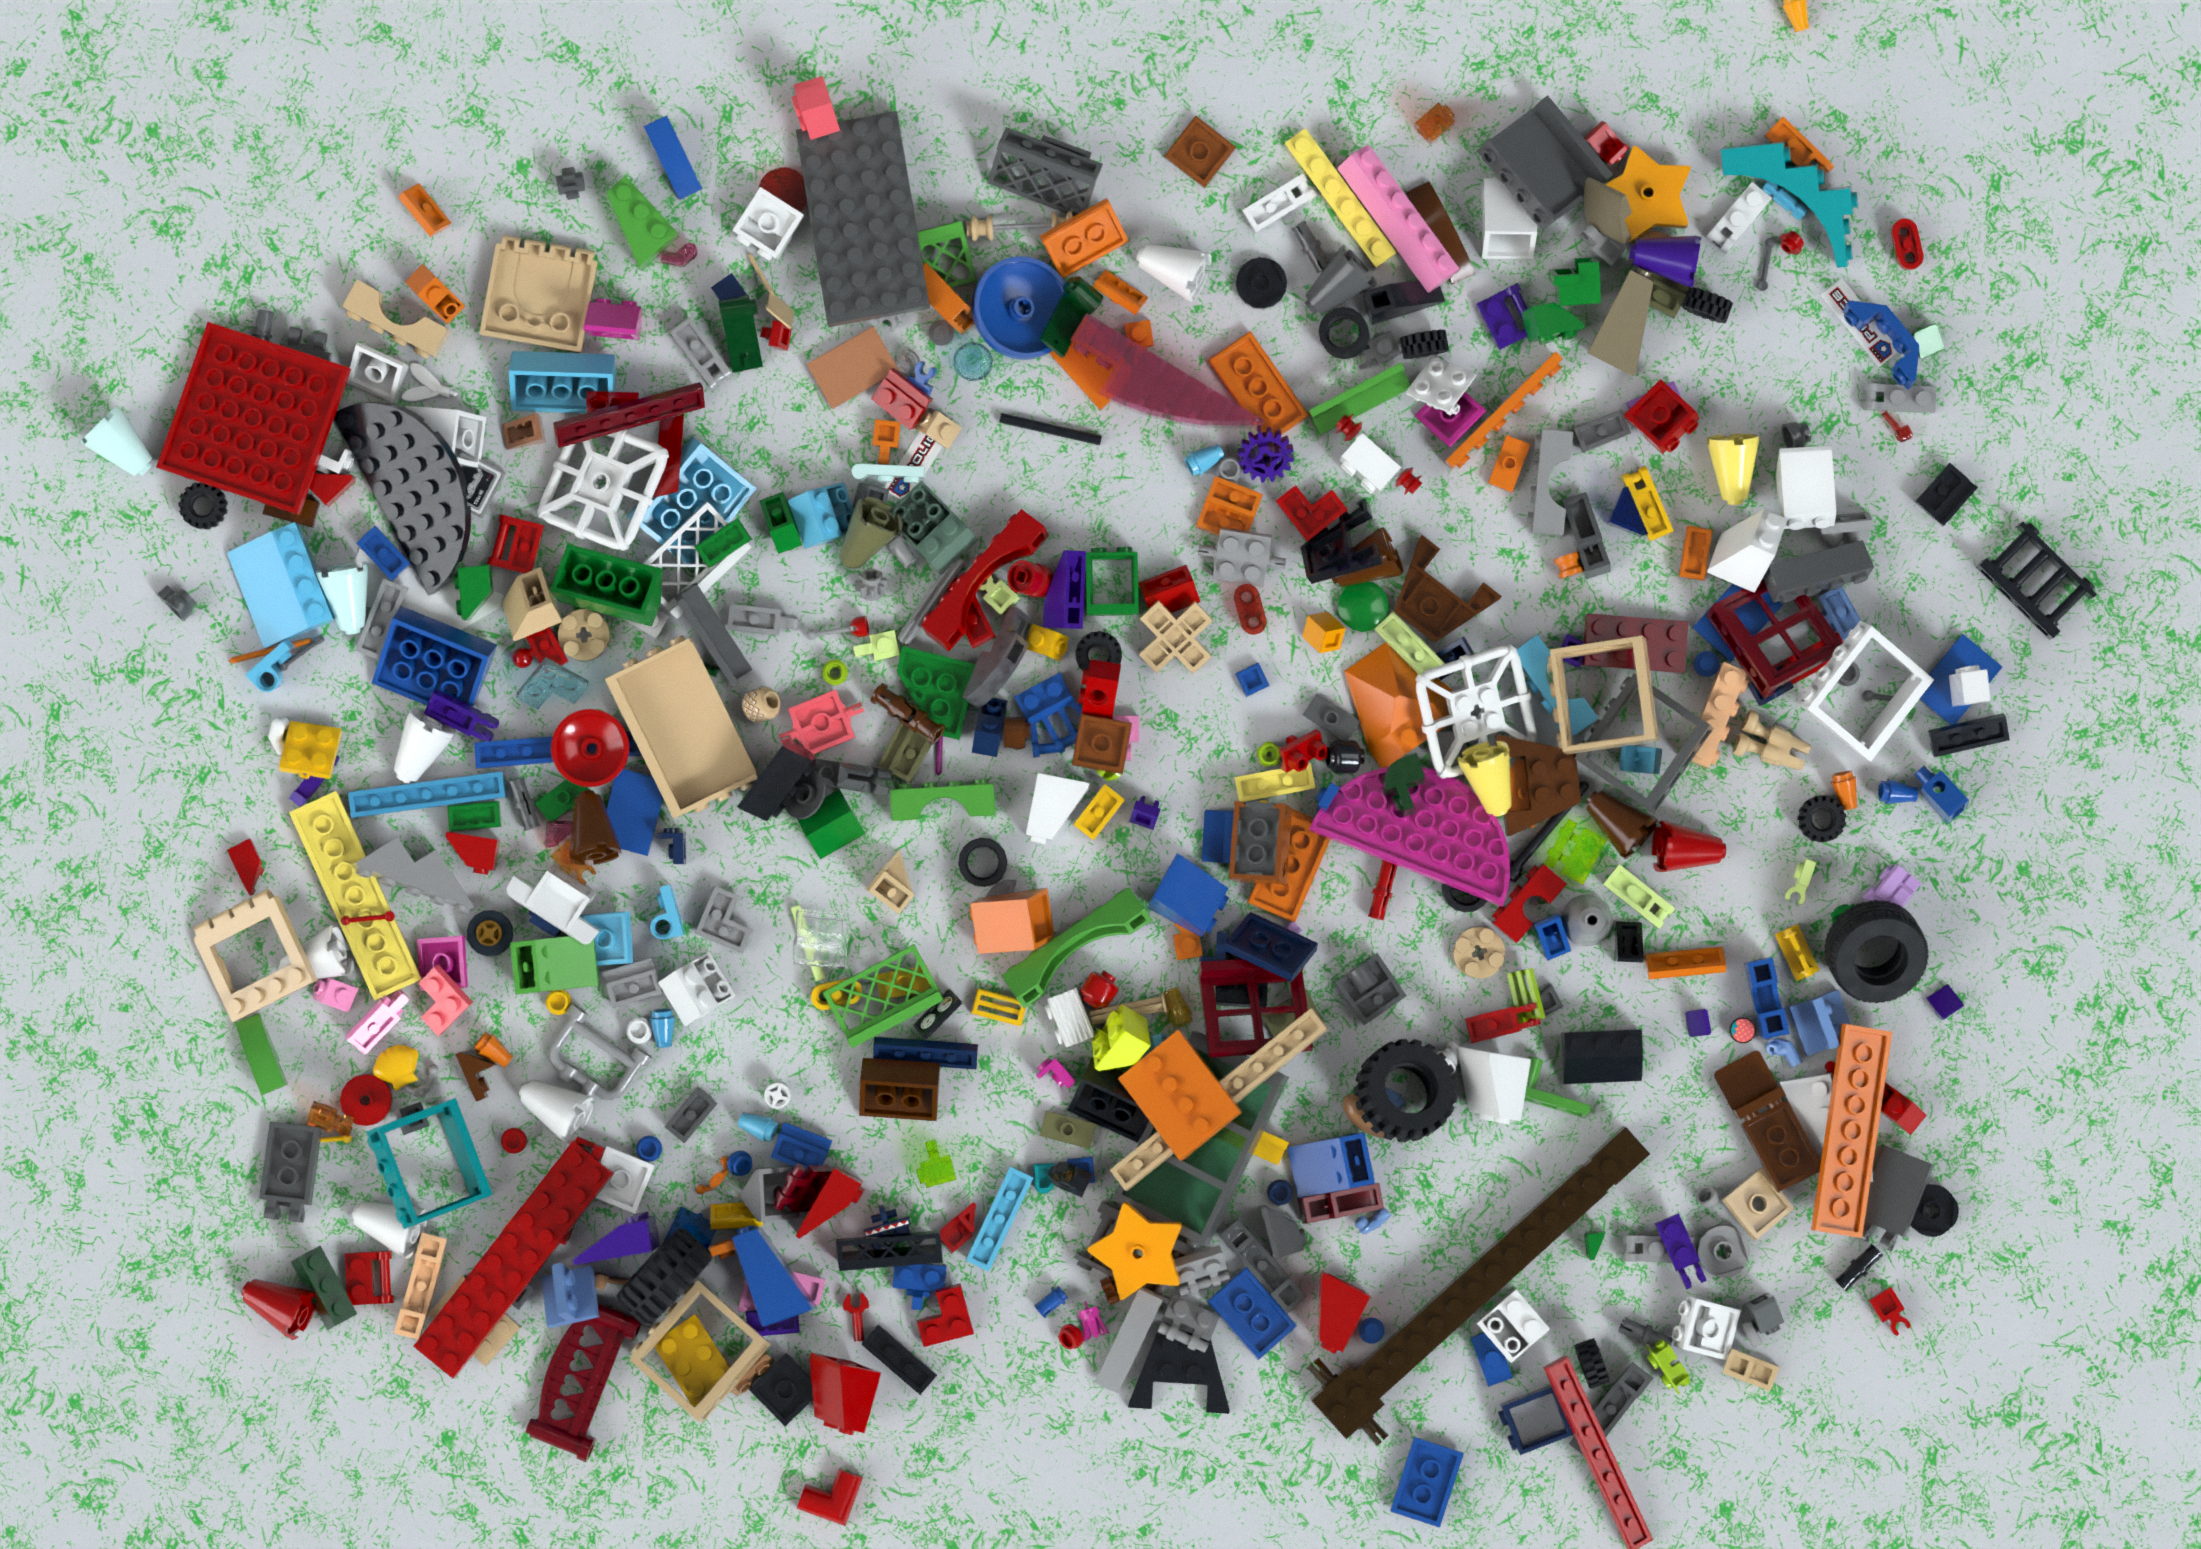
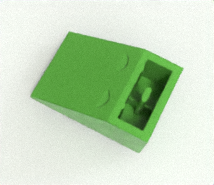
[510,936,599,994]

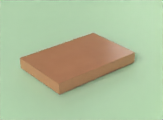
[807,326,899,410]

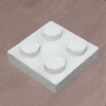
[596,1146,655,1214]

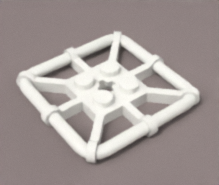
[537,429,669,551]
[1415,644,1537,779]

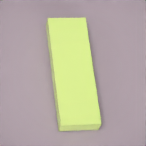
[1375,611,1445,682]

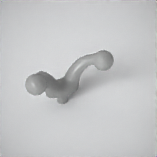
[399,1064,438,1098]

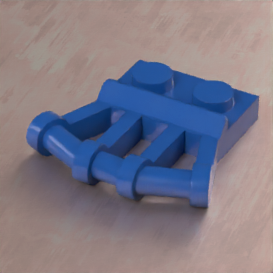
[1014,672,1082,758]

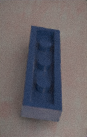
[873,1037,978,1070]

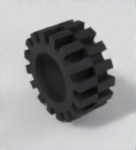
[1682,287,1733,324]
[1400,329,1449,359]
[178,482,228,530]
[1075,631,1122,671]
[1797,795,1846,842]
[1574,1338,1610,1389]

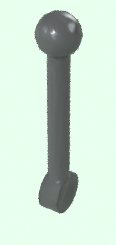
[1757,238,1775,291]
[278,635,325,671]
[1863,690,1916,706]

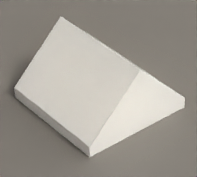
[347,343,410,403]

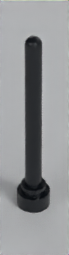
[1510,781,1589,883]

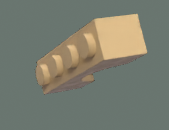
[342,280,451,359]

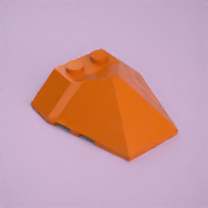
[1344,642,1453,768]

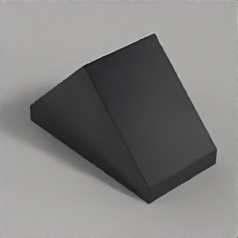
[1614,921,1644,963]

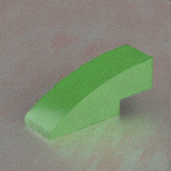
[235,1013,288,1095]

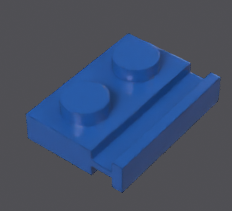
[770,1122,833,1170]

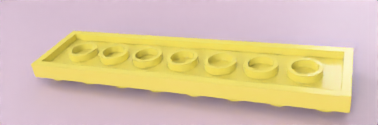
[289,791,422,1001]

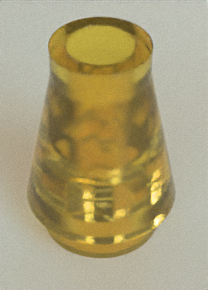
[1164,987,1193,1028]

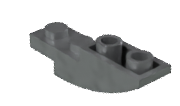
[962,606,1031,709]

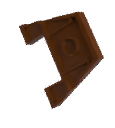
[1394,535,1502,643]
[1495,735,1581,836]

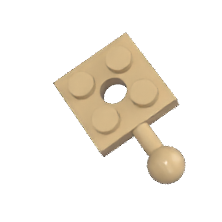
[1722,1167,1794,1241]

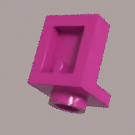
[1036,1058,1077,1088]

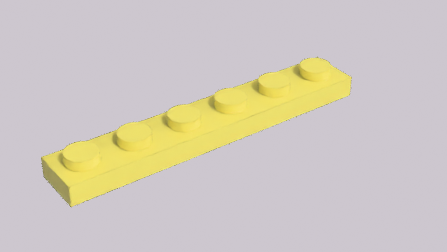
[1284,128,1397,269]

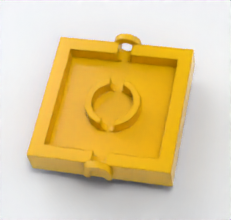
[279,721,342,779]

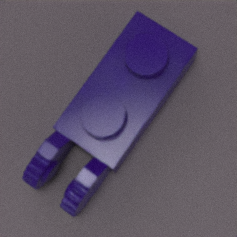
[424,689,500,742]
[1654,1213,1707,1290]

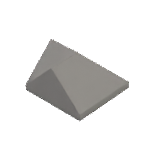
[739,1166,799,1222]

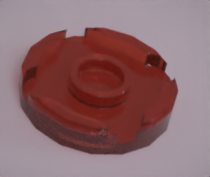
[758,167,807,213]

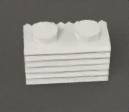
[1045,988,1095,1048]

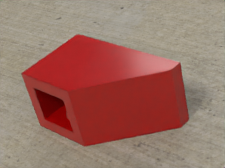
[1881,1082,1927,1135]

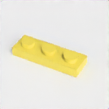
[1234,763,1316,802]

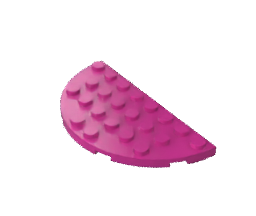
[1309,767,1510,907]

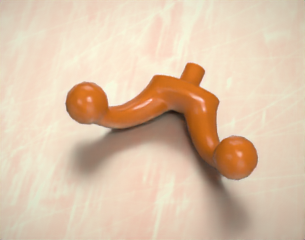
[696,1156,729,1194]

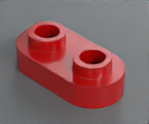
[1891,218,1924,270]

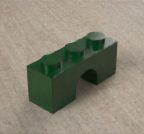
[291,1245,357,1330]

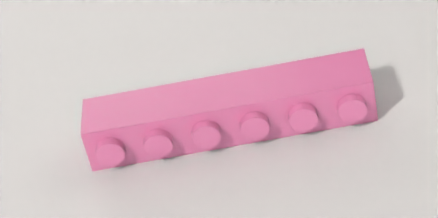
[1337,144,1459,293]

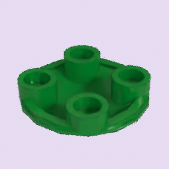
[1337,582,1389,632]

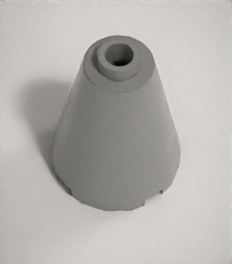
[1561,895,1613,946]

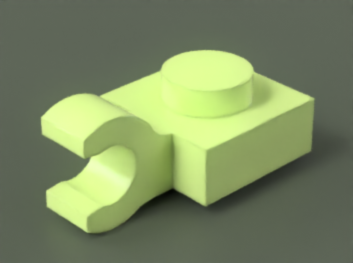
[853,630,900,661]
[1785,859,1816,905]

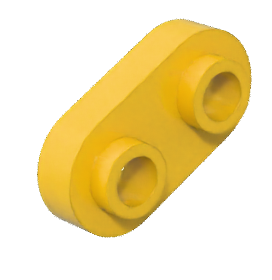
[811,978,862,1010]

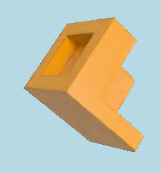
[1302,612,1346,653]

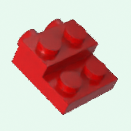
[1624,379,1700,455]

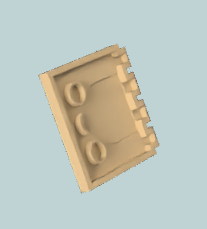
[479,235,598,353]

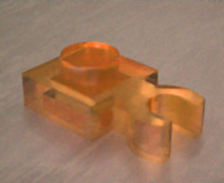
[550,838,596,885]
[307,1101,355,1136]

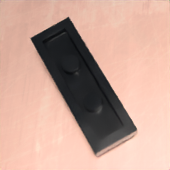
[1928,713,2010,757]
[861,1324,937,1395]

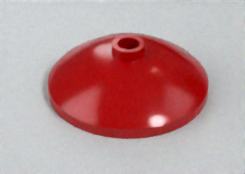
[551,709,629,787]

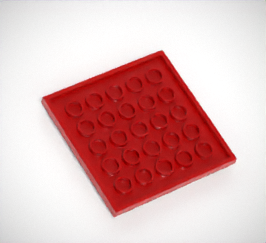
[156,322,351,515]

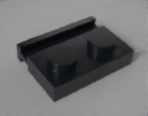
[1915,463,1978,527]

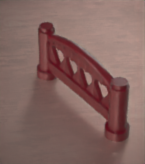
[525,1302,642,1462]

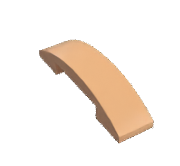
[394,1232,447,1340]

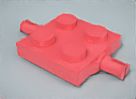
[779,689,865,754]

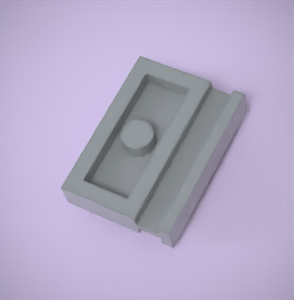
[602,958,663,1008]

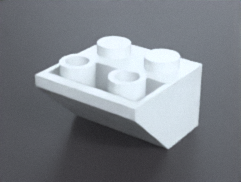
[658,952,736,1026]
[1477,1288,1550,1363]

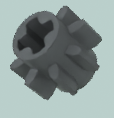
[556,167,585,200]

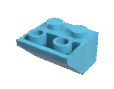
[788,482,854,549]

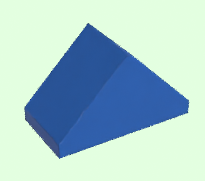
[1532,914,1571,961]

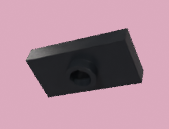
[1215,983,1268,1008]

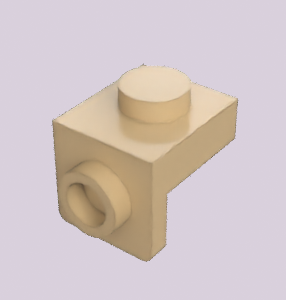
[916,408,962,449]

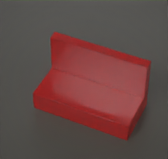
[1138,564,1200,613]

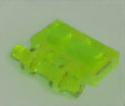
[1544,819,1608,885]

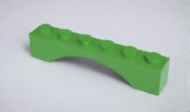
[1001,887,1152,1008]

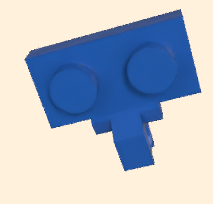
[893,1264,947,1310]

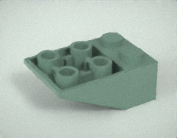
[890,481,978,575]

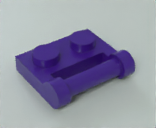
[1476,283,1528,350]

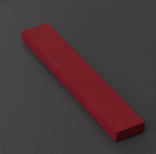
[553,382,705,448]

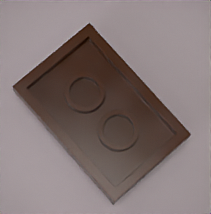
[1741,1100,1821,1193]

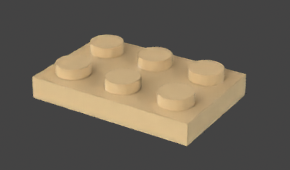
[428,1275,521,1366]

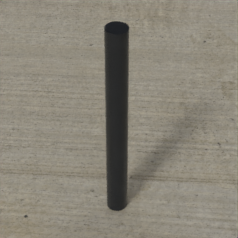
[999,413,1102,446]

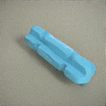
[1762,181,1808,220]

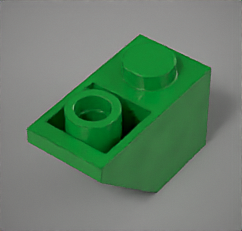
[1521,302,1585,345]
[454,565,494,621]

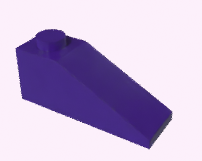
[1043,550,1086,629]

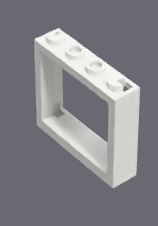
[1797,621,1934,762]

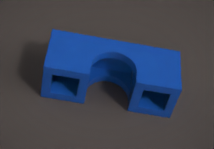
[1744,957,1790,1039]

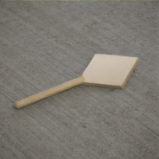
[747,253,794,329]

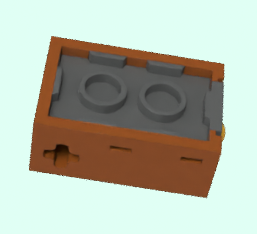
[1228,800,1292,885]

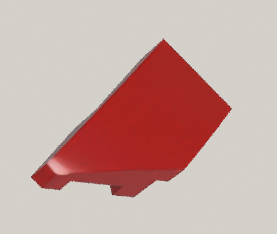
[227,838,264,896]
[940,1202,976,1254]

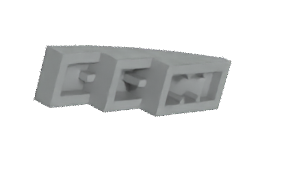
[1095,1287,1163,1393]

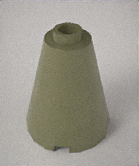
[839,497,903,568]

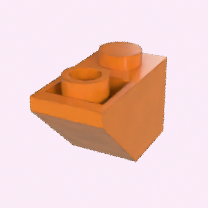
[405,264,465,324]

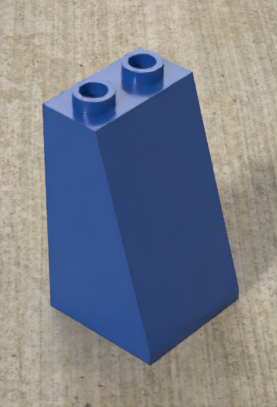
[732,1225,817,1327]

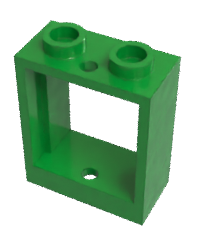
[1086,547,1139,616]

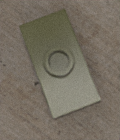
[1040,1110,1096,1149]

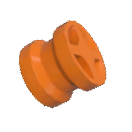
[1553,552,1584,579]

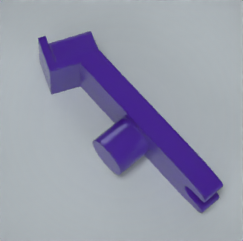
[289,756,340,807]

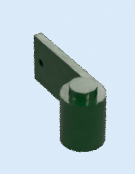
[1039,276,1103,358]
[718,295,763,373]

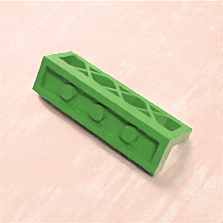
[1308,363,1411,436]

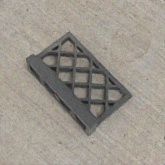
[987,127,1103,216]

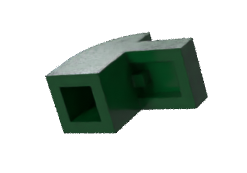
[1383,753,1425,817]

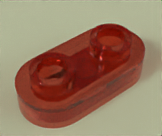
[1234,584,1267,635]

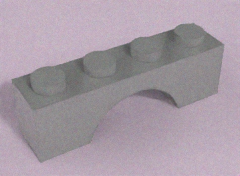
[1527,429,1573,537]

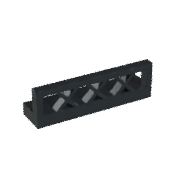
[836,1230,943,1271]

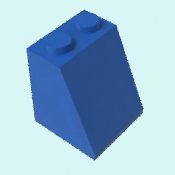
[1147,853,1229,938]

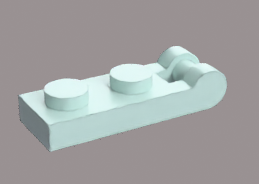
[851,464,926,483]

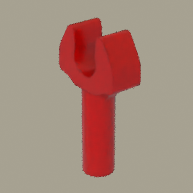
[843,1292,869,1342]

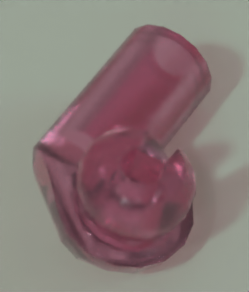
[660,242,698,267]

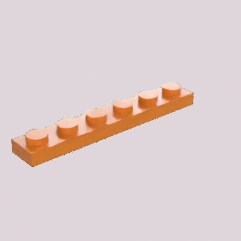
[1444,352,1563,470]

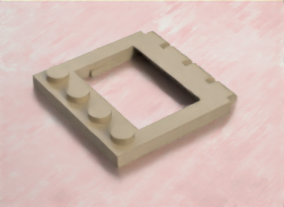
[193,889,317,1022]

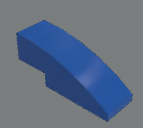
[644,115,702,200]

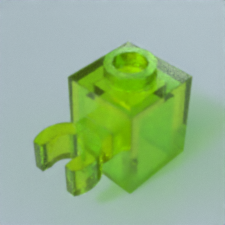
[916,1139,957,1188]

